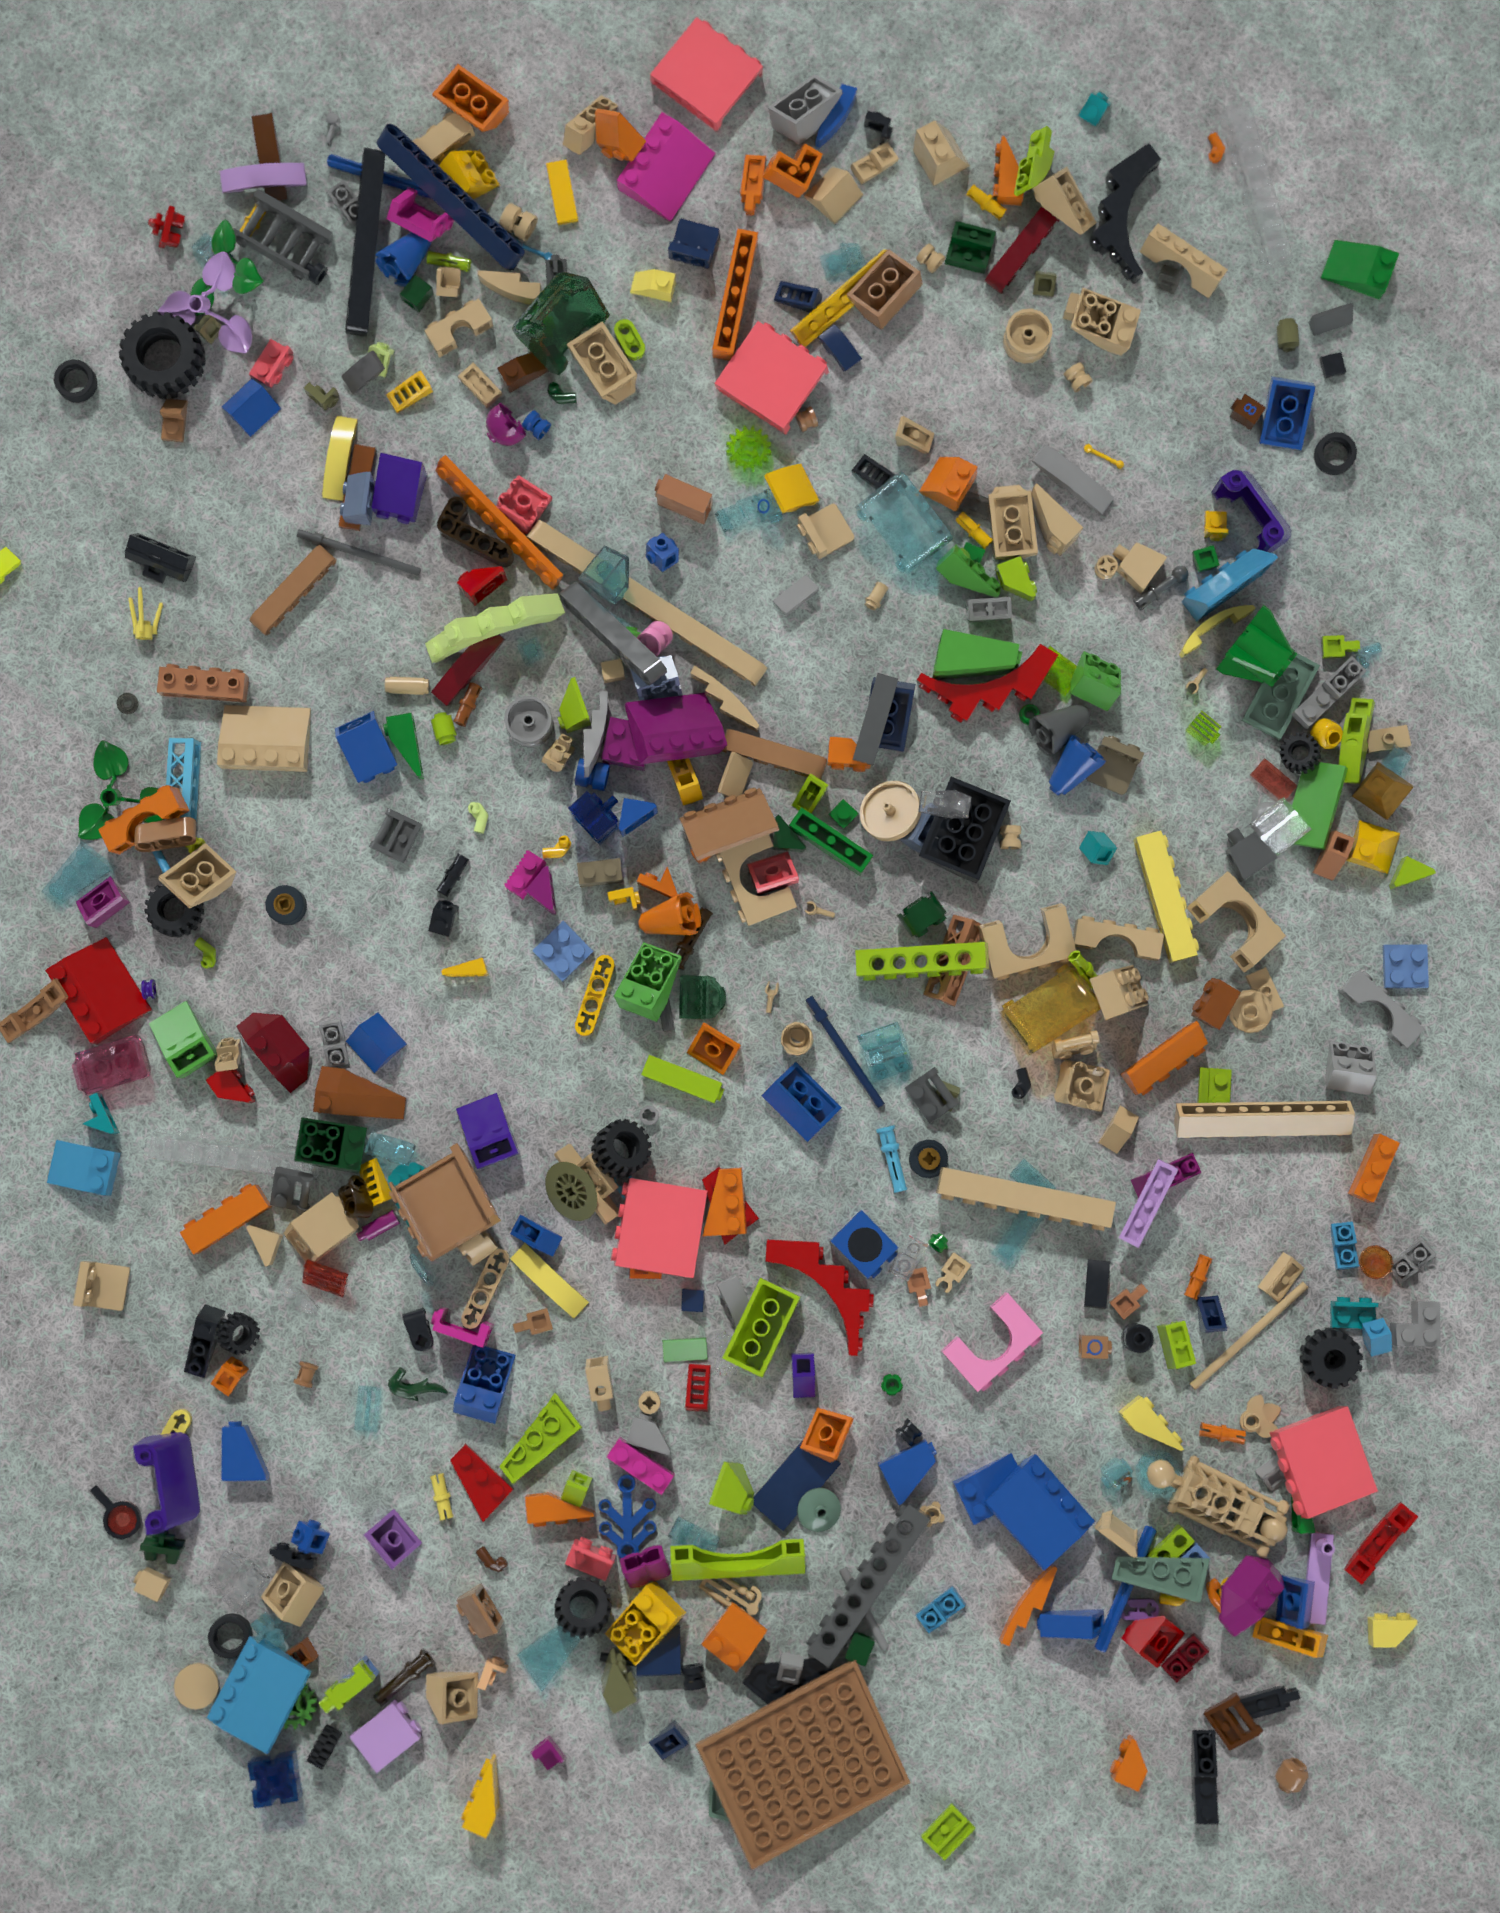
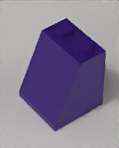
[371,453,428,524]

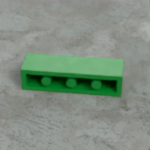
[789,807,873,876]

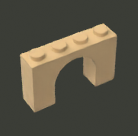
[715,834,797,926]
[1186,871,1286,973]
[978,903,1076,980]

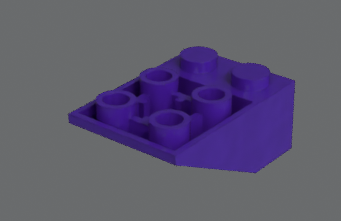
[456,1093,520,1170]

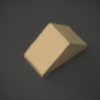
[1098,1106,1139,1154]
[246,1225,283,1267]

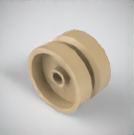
[1003,308,1053,364]

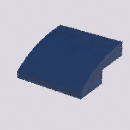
[636,1625,681,1676]

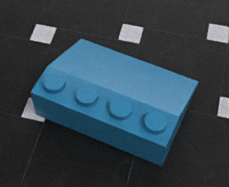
[1182,548,1278,622]
[207,1636,312,1754]

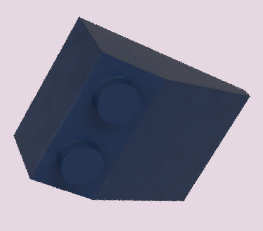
[869,677,916,752]

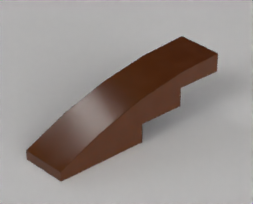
[251,113,288,201]

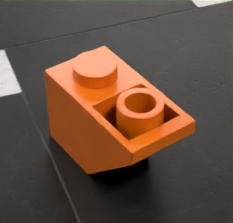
[827,736,871,772]
[1110,1735,1148,1792]

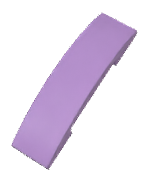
[220,163,307,193]

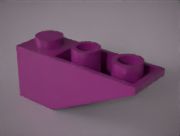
[1131,1153,1202,1198]

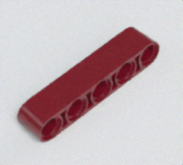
[984,206,1060,294]

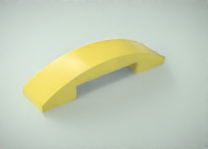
[322,416,358,501]
[1179,605,1256,658]
[510,1243,589,1318]

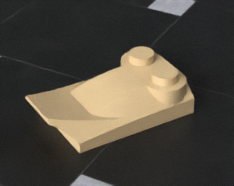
[567,322,637,405]
[988,485,1038,560]

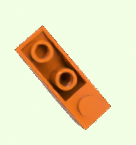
[993,136,1024,206]
[525,1492,595,1527]

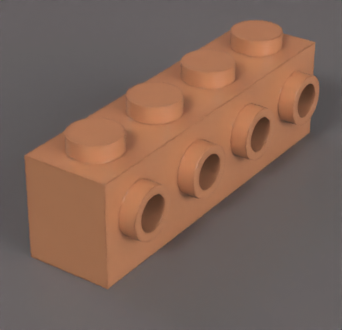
[157,664,249,703]

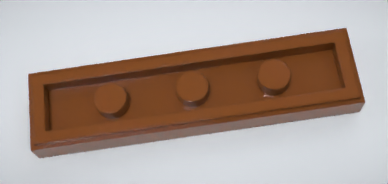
[338,444,376,531]

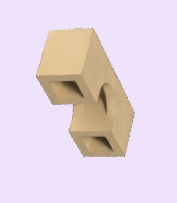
[424,298,494,358]

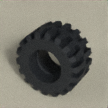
[144,883,204,938]
[591,1119,652,1179]
[554,1577,612,1639]

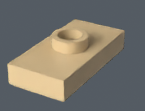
[458,362,503,408]
[1367,725,1411,754]
[1245,967,1284,1011]

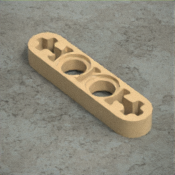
[461,1249,510,1329]

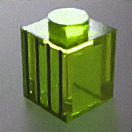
[1185,711,1222,746]

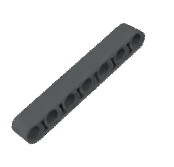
[558,581,667,686]

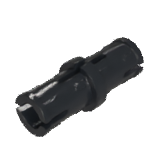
[436,853,470,897]

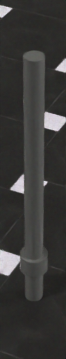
[297,529,421,576]

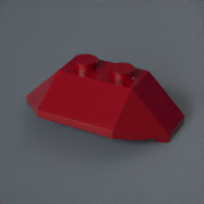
[236,1013,310,1093]

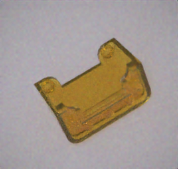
[999,964,1101,1056]

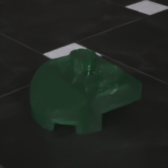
[679,975,726,1020]

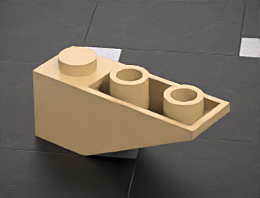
[563,95,618,155]

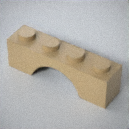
[1139,223,1228,298]
[1073,916,1164,961]

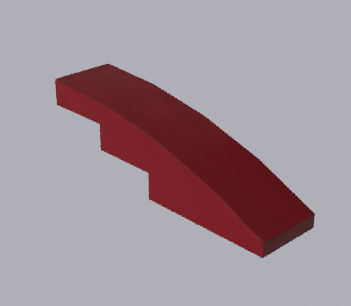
[431,634,505,706]

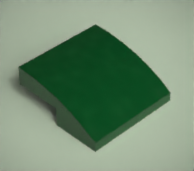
[944,221,996,274]

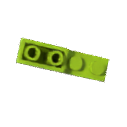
[1014,126,1055,196]
[1339,698,1375,784]

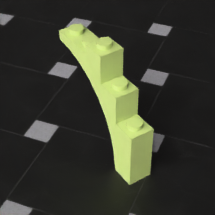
[425,593,565,663]

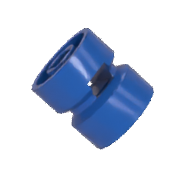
[575,758,610,792]

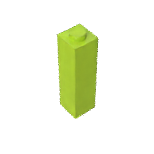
[641,1055,725,1104]

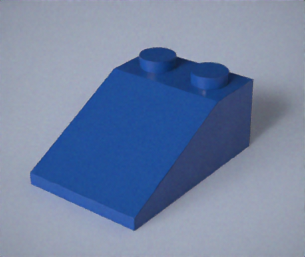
[1259,376,1316,450]
[952,1453,1018,1525]

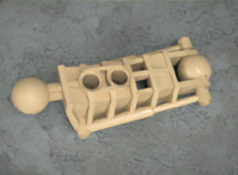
[1147,1455,1290,1558]

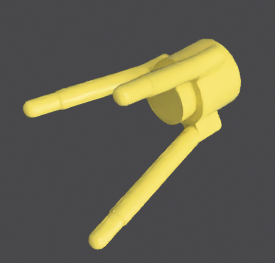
[128,587,163,640]

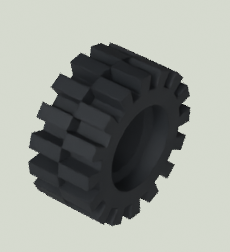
[1279,732,1321,774]
[216,1312,260,1355]
[306,1724,343,1770]

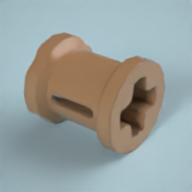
[293,1361,319,1388]

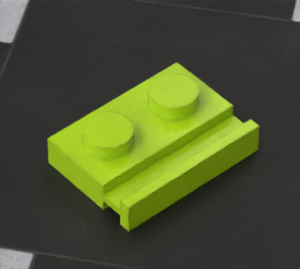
[1197,1067,1232,1103]
[921,1803,976,1861]

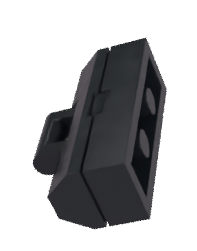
[125,533,196,584]

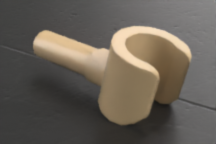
[1185,668,1208,694]
[804,901,835,918]
[765,981,780,1013]

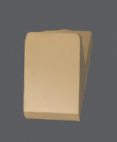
[895,416,934,454]

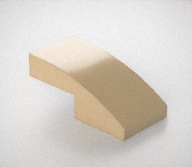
[850,142,899,185]

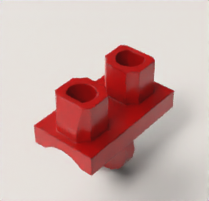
[148,205,185,249]

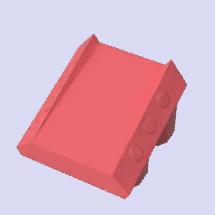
[496,475,553,535]

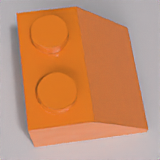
[595,109,646,161]
[919,457,978,512]
[701,1602,768,1673]

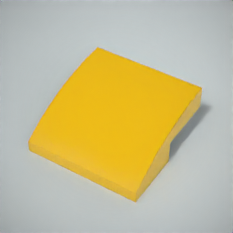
[764,464,820,513]

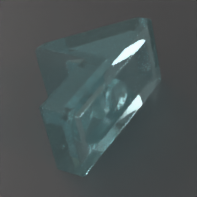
[819,243,866,278]

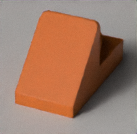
[637,867,678,898]

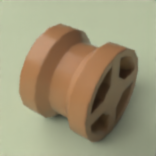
[795,406,818,432]

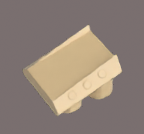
[1054,1059,1110,1112]
[1094,1510,1138,1558]

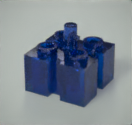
[568,791,619,846]
[247,1750,303,1809]

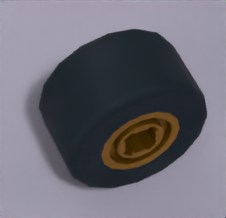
[265,885,307,926]

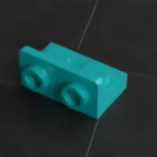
[1330,1297,1379,1329]

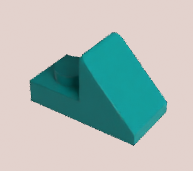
[82,1093,120,1134]

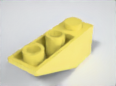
[1119,1395,1184,1451]

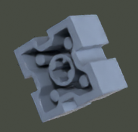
[630,655,682,701]

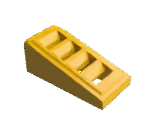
[386,370,433,413]
[441,958,489,977]
[359,1158,392,1207]

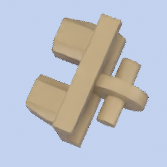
[541,734,575,772]

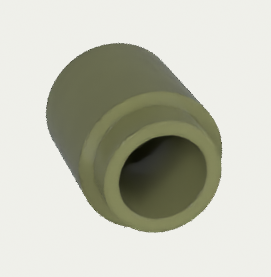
[1277,318,1300,352]

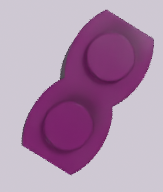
[620,1545,671,1588]

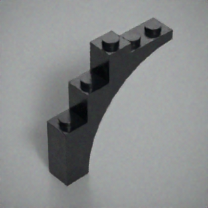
[1090,143,1161,284]

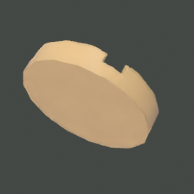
[1229,989,1273,1033]
[174,1663,220,1710]

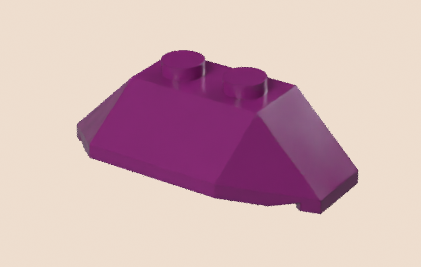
[1219,1555,1284,1637]

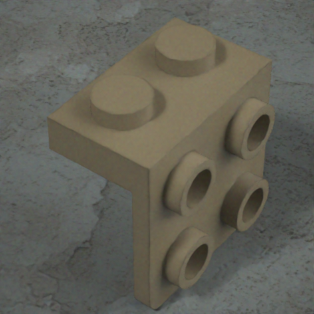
[1086,736,1144,795]

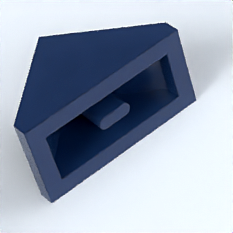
[1197,1295,1228,1333]
[648,1720,689,1760]

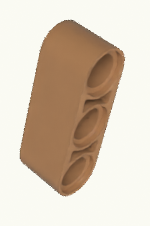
[134,817,196,852]

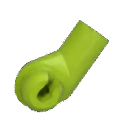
[194,937,216,969]

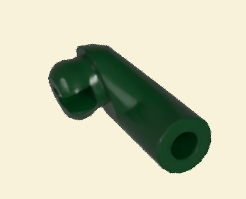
[547,382,577,404]

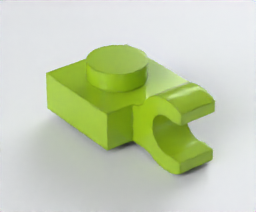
[1321,635,1360,659]

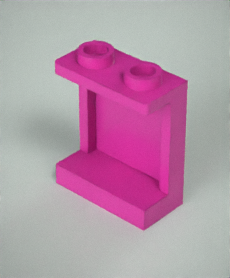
[387,188,454,242]
[431,1307,494,1348]

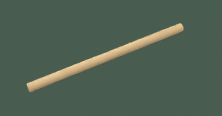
[1189,1282,1308,1390]

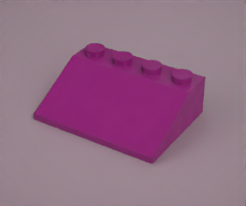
[624,693,727,765]

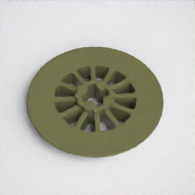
[545,1162,598,1221]

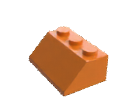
[432,64,509,132]

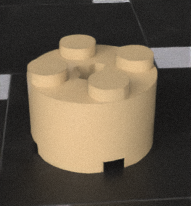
[457,1230,498,1266]

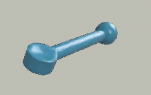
[515,239,552,260]

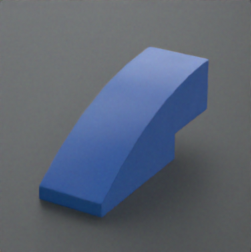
[815,83,857,148]

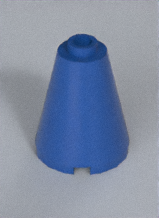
[375,232,432,287]
[1048,735,1106,796]

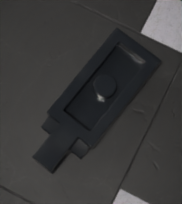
[1240,1686,1301,1719]

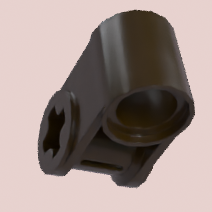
[338,1175,374,1218]

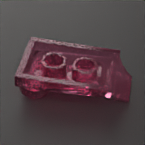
[72,1034,151,1095]

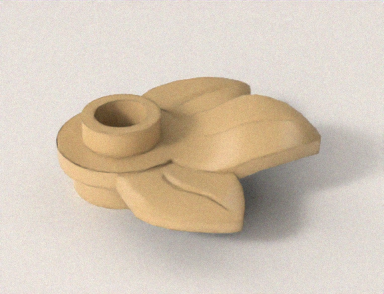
[1240,1394,1281,1438]

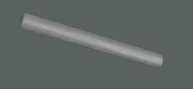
[839,1567,889,1651]

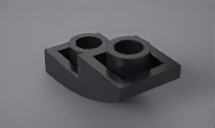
[1084,1259,1110,1309]
[269,1543,317,1569]

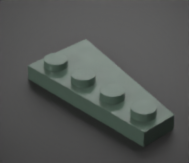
[1111,1557,1210,1603]

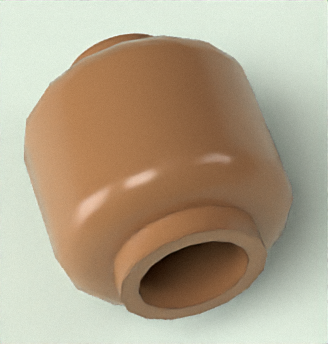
[1275,1757,1309,1793]

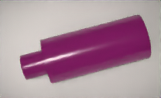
[356,1210,400,1241]

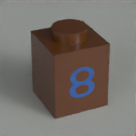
[1230,394,1266,431]

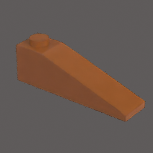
[313,1066,406,1120]

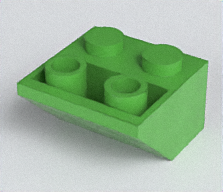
[1070,651,1121,711]

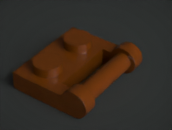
[1203,1692,1263,1751]

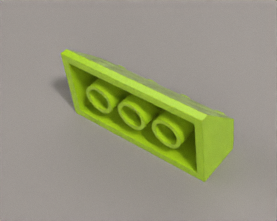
[722,1278,801,1378]

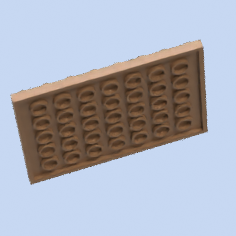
[695,1661,910,1870]

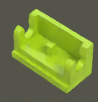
[1157,1320,1196,1369]

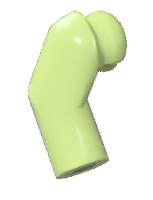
[468,802,488,834]

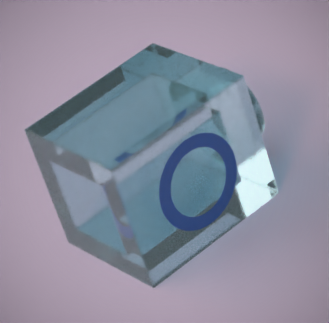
[751,489,785,524]

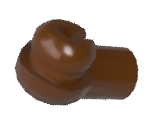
[475,1546,508,1572]

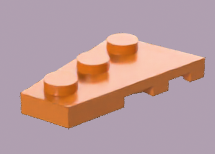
[702,1167,747,1236]

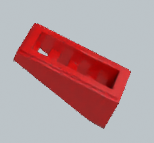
[685,1364,711,1412]

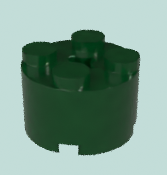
[896,891,947,938]

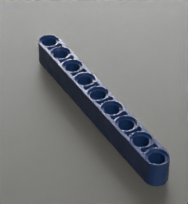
[376,124,525,271]

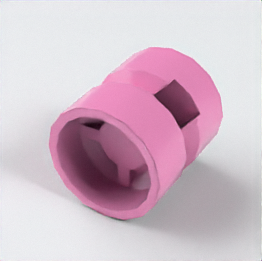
[637,621,673,656]

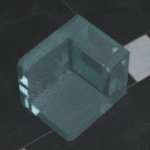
[1380,744,1412,776]

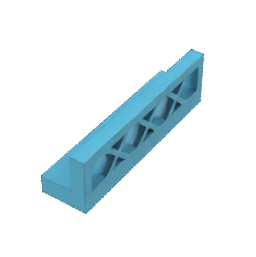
[164,738,201,820]

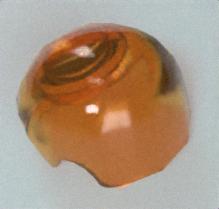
[1359,1245,1394,1280]

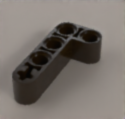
[437,496,514,568]

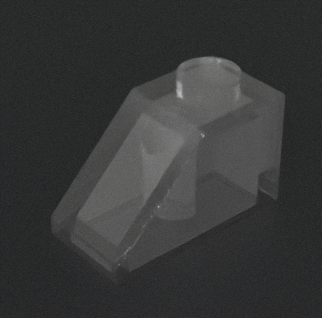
[918,790,971,818]

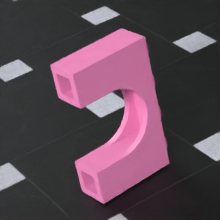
[941,1292,1043,1392]

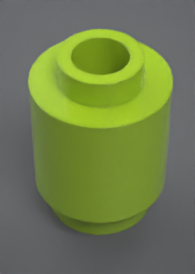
[431,712,457,745]

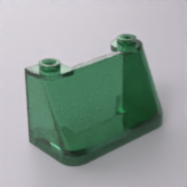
[512,272,610,375]

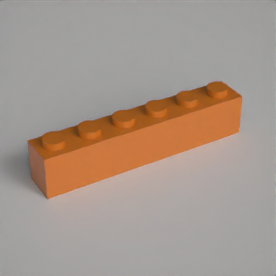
[712,228,758,361]

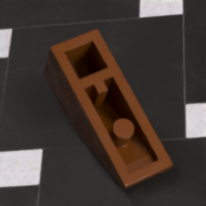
[497,344,565,393]

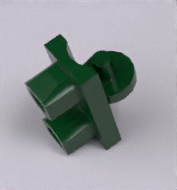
[140,1529,186,1565]

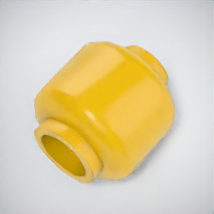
[1310,718,1343,749]

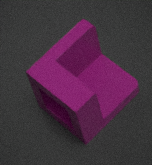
[530,1735,566,1770]

